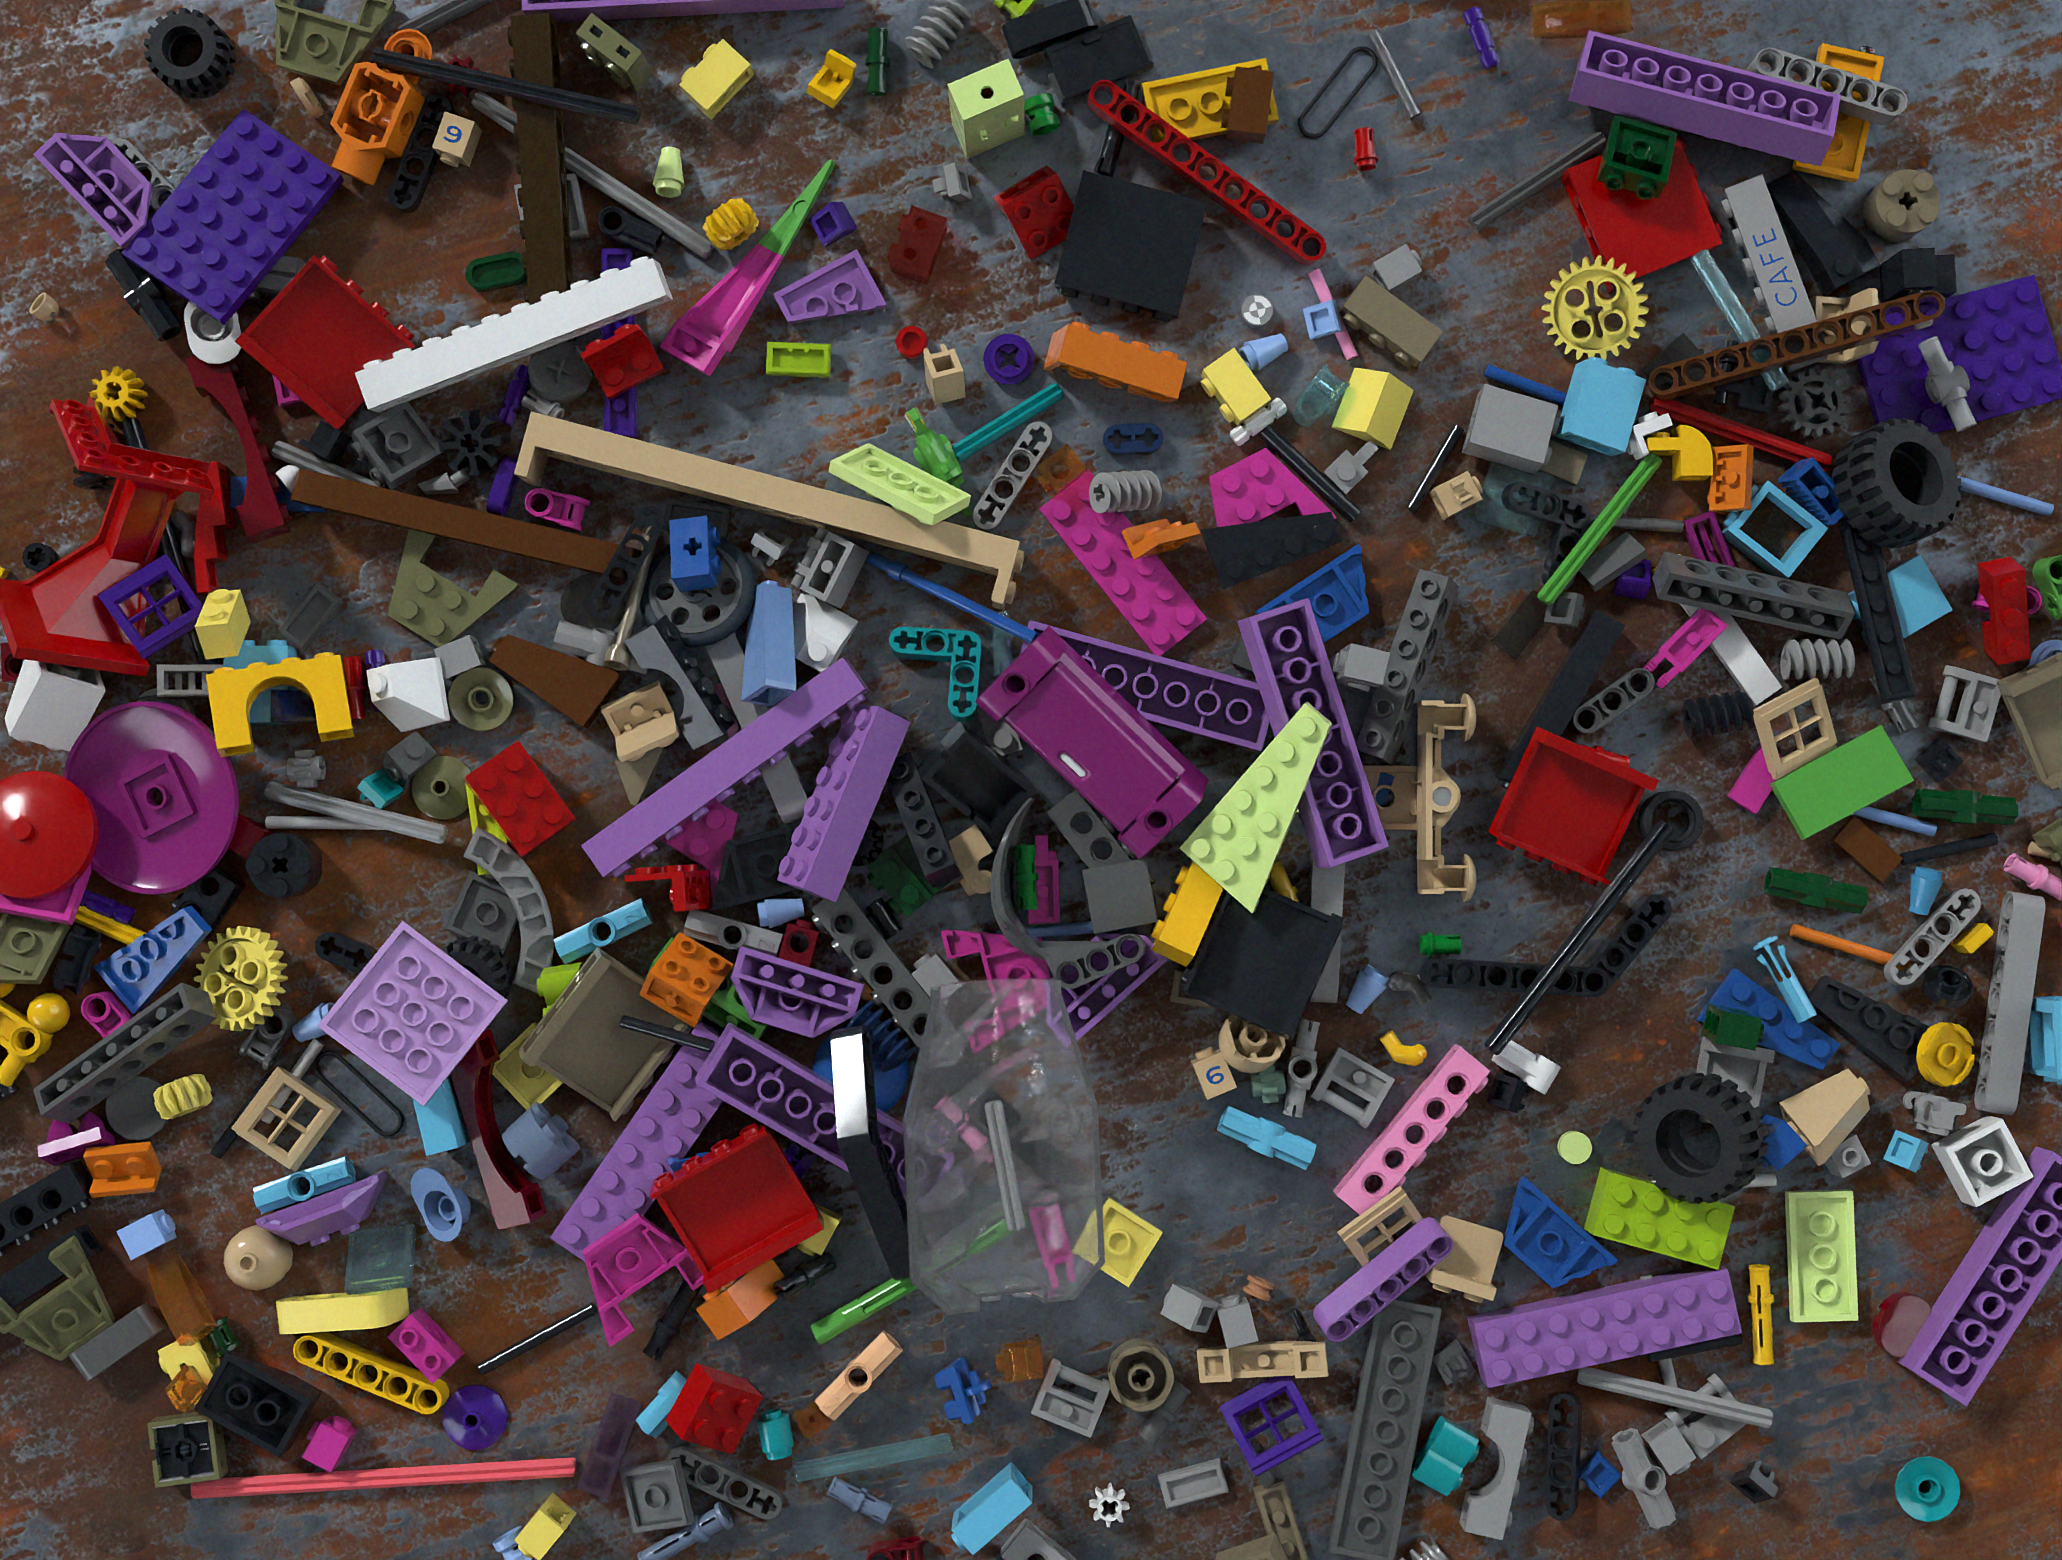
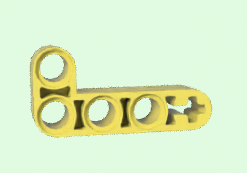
[276,1283,410,1334]

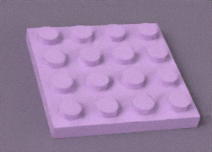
[317,921,508,1106]

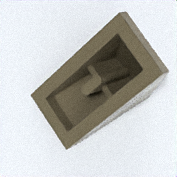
[615,747,668,806]

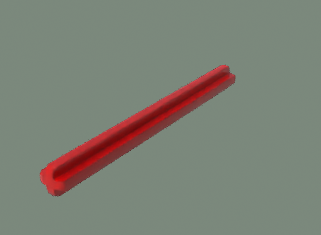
[1649,396,1832,472]

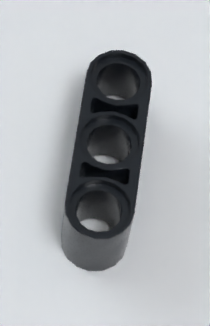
[1001,0,1098,59]

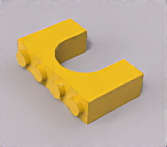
[206,652,354,757]

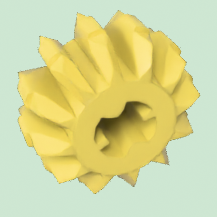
[153,1074,213,1120]

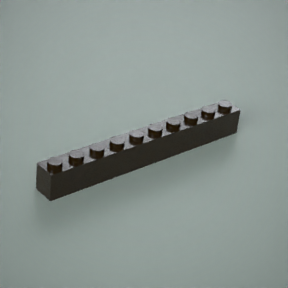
[507,13,577,342]

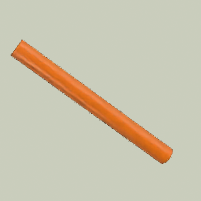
[1790,924,1918,971]

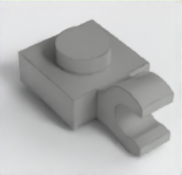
[1323,440,1379,495]

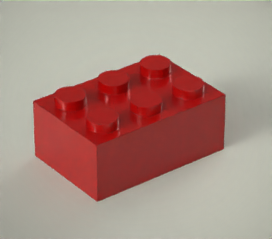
[464,740,576,859]

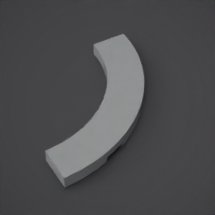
[463,826,554,994]

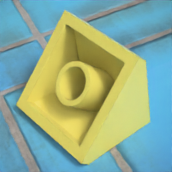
[1331,368,1414,450]

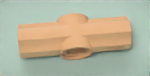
[815,1330,903,1421]

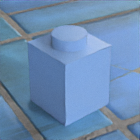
[116,1209,177,1260]

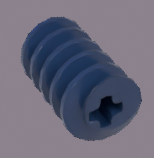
[847,1000,917,1072]

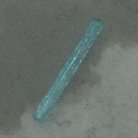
[1691,249,1788,391]
[794,1433,952,1482]

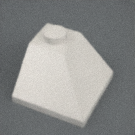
[793,591,858,673]
[366,657,450,732]

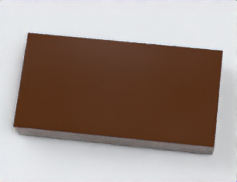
[1831,816,1903,882]

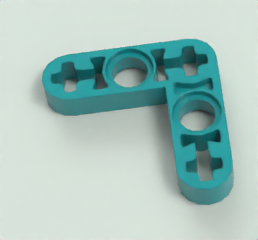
[889,626,981,723]

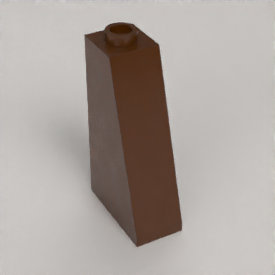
[489,634,625,729]

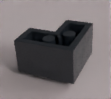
[1880,248,1957,304]

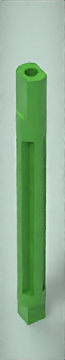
[810,1209,1030,1345]

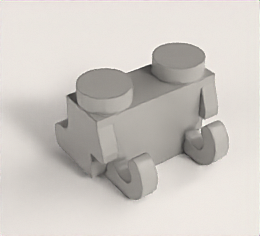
[1903,1091,1966,1136]

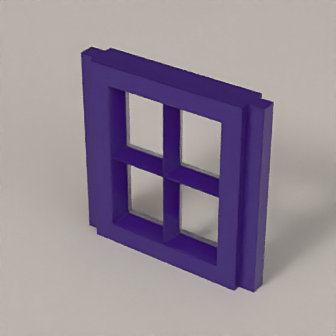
[98,554,203,660]
[1219,1376,1324,1477]

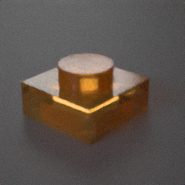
[165,1364,208,1413]

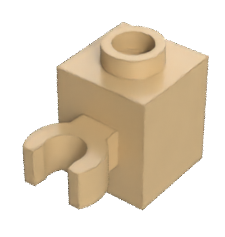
[923,344,966,405]
[1429,471,1483,521]

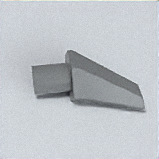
[418,469,470,494]

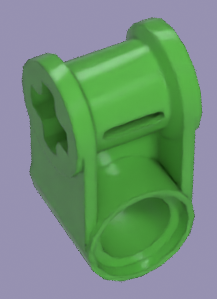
[2032,555,2062,620]

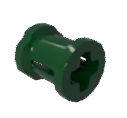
[200,1316,242,1359]

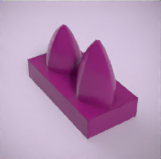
[38,1112,115,1166]

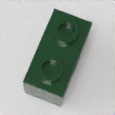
[1701,1003,1764,1051]

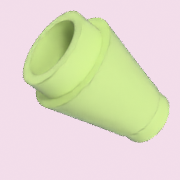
[653,147,685,198]

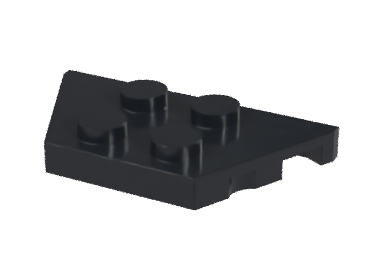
[712,826,798,911]

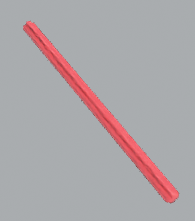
[191,1457,577,1499]

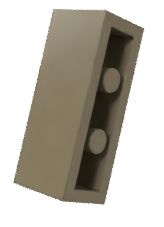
[1340,276,1443,368]

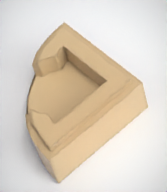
[290,77,324,119]

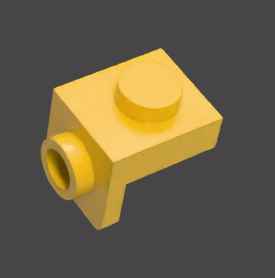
[806,49,857,109]

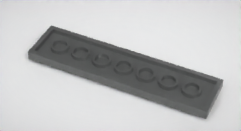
[1328,1298,1442,1560]

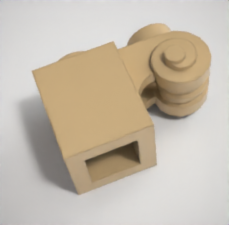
[949,824,993,897]

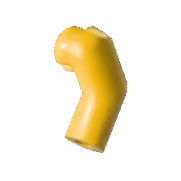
[1380,1030,1427,1066]

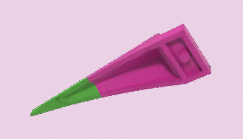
[660,159,835,377]

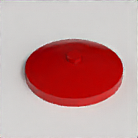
[0,771,99,900]

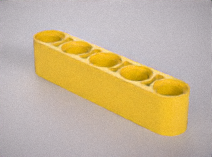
[293,1332,450,1414]

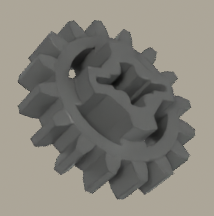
[1777,368,1850,439]

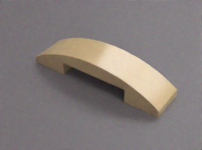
[1197,1341,1329,1383]

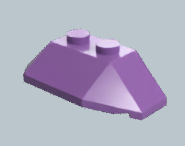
[33,132,152,248]
[1049,933,1167,1046]
[731,946,864,1039]
[255,1170,388,1247]

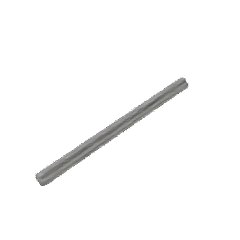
[471,91,714,259]

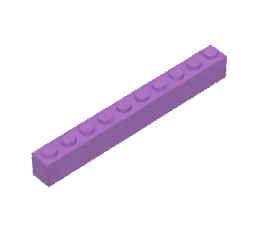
[522,0,845,22]
[581,657,870,878]

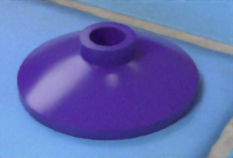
[443,1385,508,1450]

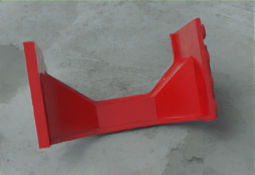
[0,395,215,677]

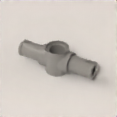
[1918,336,1977,432]
[1282,1019,1320,1118]

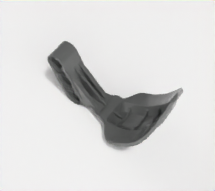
[990,798,1146,989]

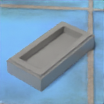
[1158,1458,1229,1509]

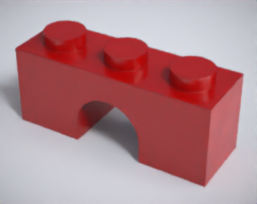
[1977,556,2031,665]

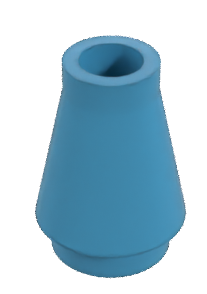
[1908,866,1944,915]

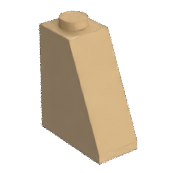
[1779,1068,1870,1166]

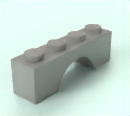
[1328,643,1390,694]
[1459,1397,1534,1540]

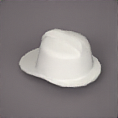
[184,302,241,364]

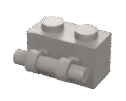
[791,527,869,609]

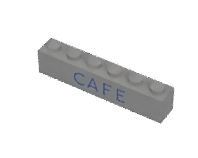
[1720,174,1828,372]

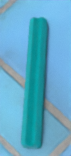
[952,383,1064,461]

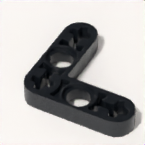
[1501,482,1591,590]

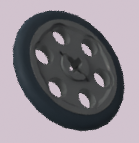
[639,538,756,648]

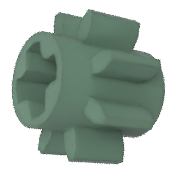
[1250,1064,1286,1104]

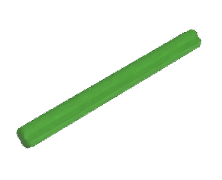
[1537,453,1662,606]

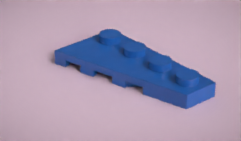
[93,905,212,1014]
[1696,968,1841,1070]

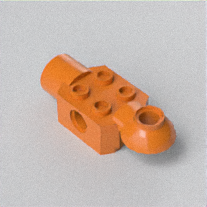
[330,29,433,187]

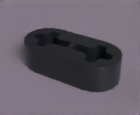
[315,931,377,972]

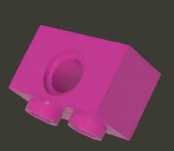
[388,1307,465,1384]

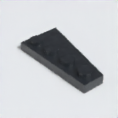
[1200,512,1343,589]
[1807,976,1930,1082]

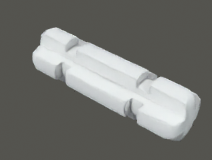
[1230,398,1287,446]

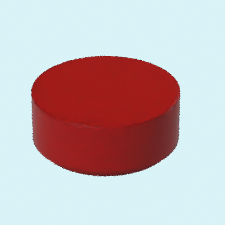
[896,326,928,359]

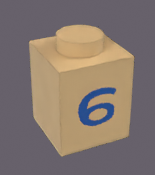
[432,112,482,167]
[1190,1047,1237,1100]

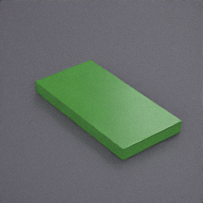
[1770,725,1914,840]

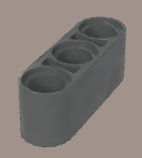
[1567,668,1655,735]
[69,1302,166,1382]

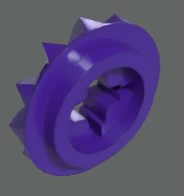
[983,334,1034,385]

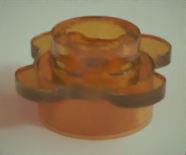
[793,1400,831,1439]

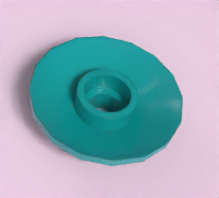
[1895,1456,1960,1522]

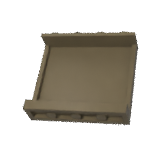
[1996,652,2062,790]
[518,947,692,1121]

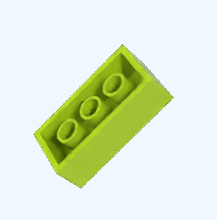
[1584,1167,1735,1270]

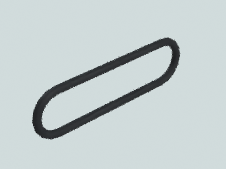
[1298,46,1377,139]
[313,1050,403,1137]

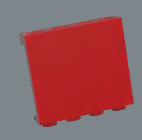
[1560,127,1722,294]
[234,255,415,429]
[1488,727,1659,886]
[649,1123,824,1294]

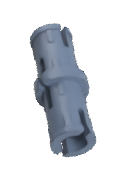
[826,1476,893,1525]

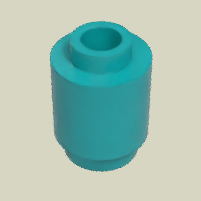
[757,1408,794,1460]

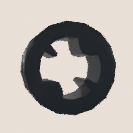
[22,543,57,572]

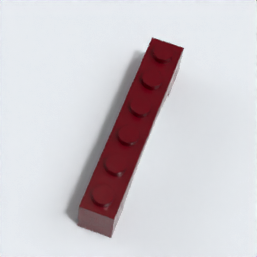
[185,356,292,544]
[450,1029,547,1230]

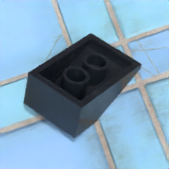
[194,1351,322,1457]

